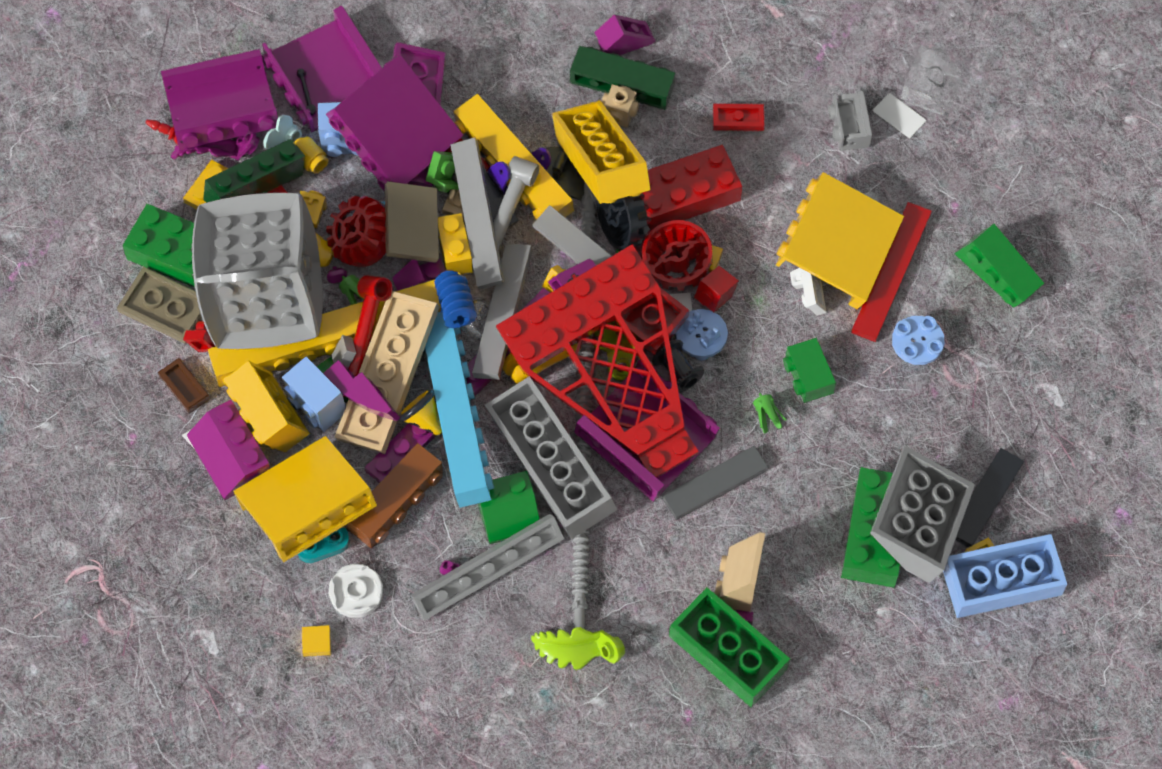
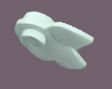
[263,115,302,150]

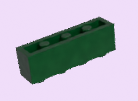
[570,45,676,110]
[203,139,305,203]

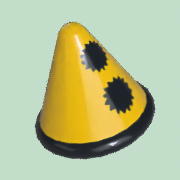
[399,390,442,435]

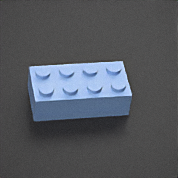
[943,534,1067,618]

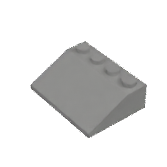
[870,446,975,583]

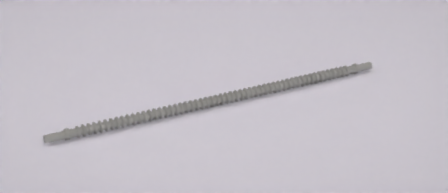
[572,182,597,629]

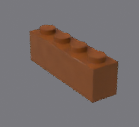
[346,443,443,549]

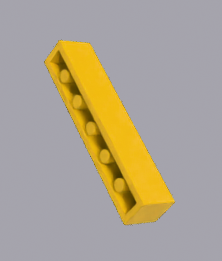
[453,94,574,220]

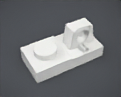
[790,268,827,316]

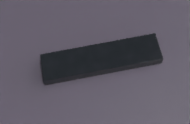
[955,448,1024,547]

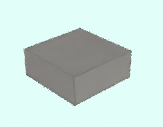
[332,335,356,368]

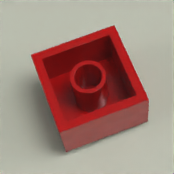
[615,287,689,355]

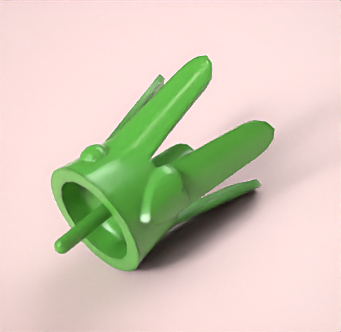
[339,275,364,305]
[753,393,787,434]

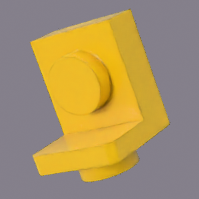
[300,190,327,228]

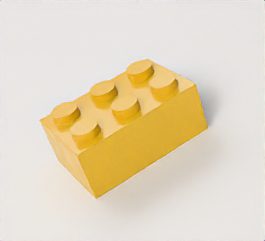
[224,361,310,453]

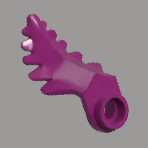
[171,133,260,160]

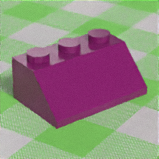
[187,399,270,501]

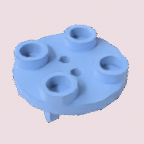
[675,309,728,361]
[892,316,945,365]

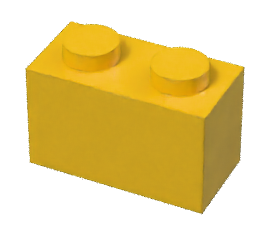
[438,213,472,274]

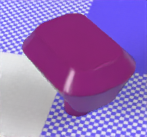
[327,266,348,284]
[439,560,461,575]

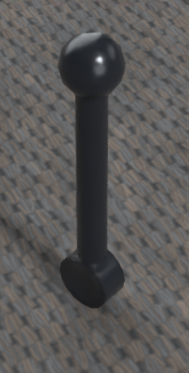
[296,69,316,116]

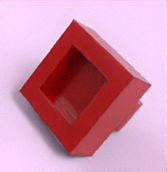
[183,321,215,352]

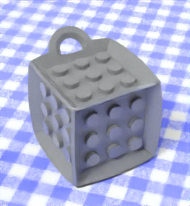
[192,193,323,349]

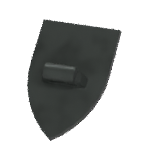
[531,147,585,201]

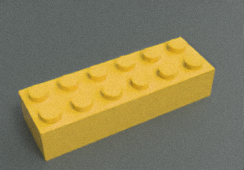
[552,100,650,204]

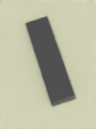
[662,446,768,520]

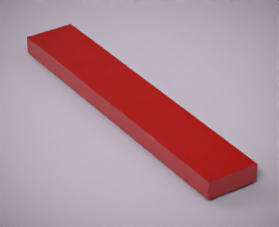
[851,202,932,343]

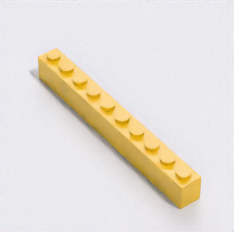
[208,272,461,387]

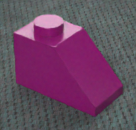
[594,14,655,56]

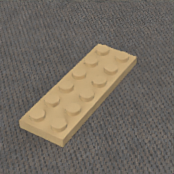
[335,291,440,454]

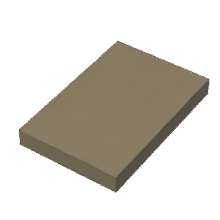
[385,181,439,262]
[117,266,202,344]

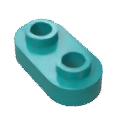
[297,527,350,563]

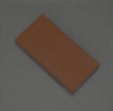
[158,358,211,414]

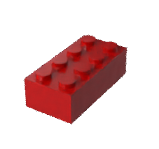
[642,144,743,232]

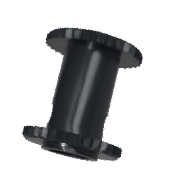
[652,340,704,393]

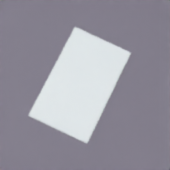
[872,93,927,139]

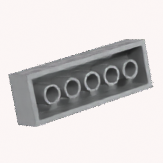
[485,376,617,539]

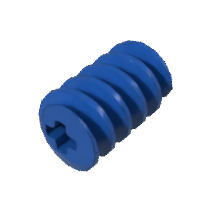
[434,270,477,329]

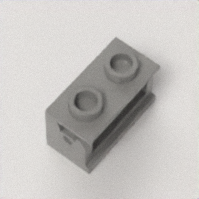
[828,91,872,151]

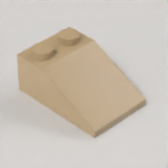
[715,532,765,612]

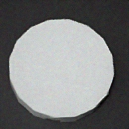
[329,564,383,618]

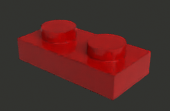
[713,104,764,131]

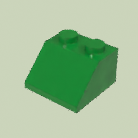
[478,471,540,545]

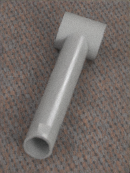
[473,156,540,270]

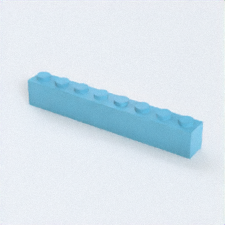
[425,312,494,508]

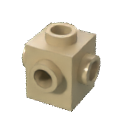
[602,84,639,128]

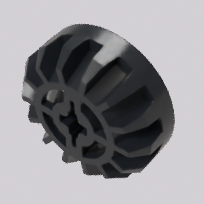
[596,193,651,250]

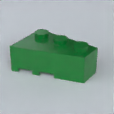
[954,223,1044,308]

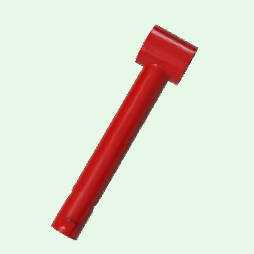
[342,275,393,398]

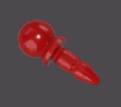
[145,119,178,145]

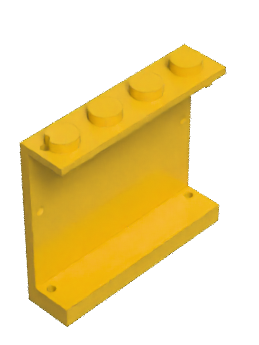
[776,172,904,309]
[233,436,377,562]

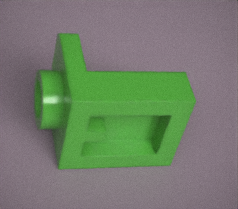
[426,151,459,193]

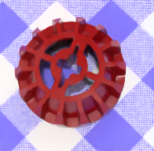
[326,195,386,268]
[642,220,713,291]

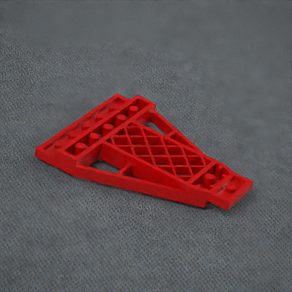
[496,244,699,478]

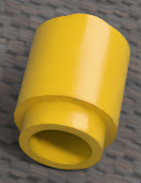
[294,136,329,174]

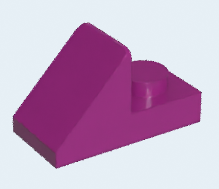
[392,258,446,291]

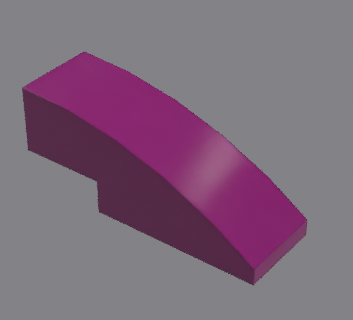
[323,360,400,421]

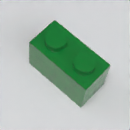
[783,337,836,403]

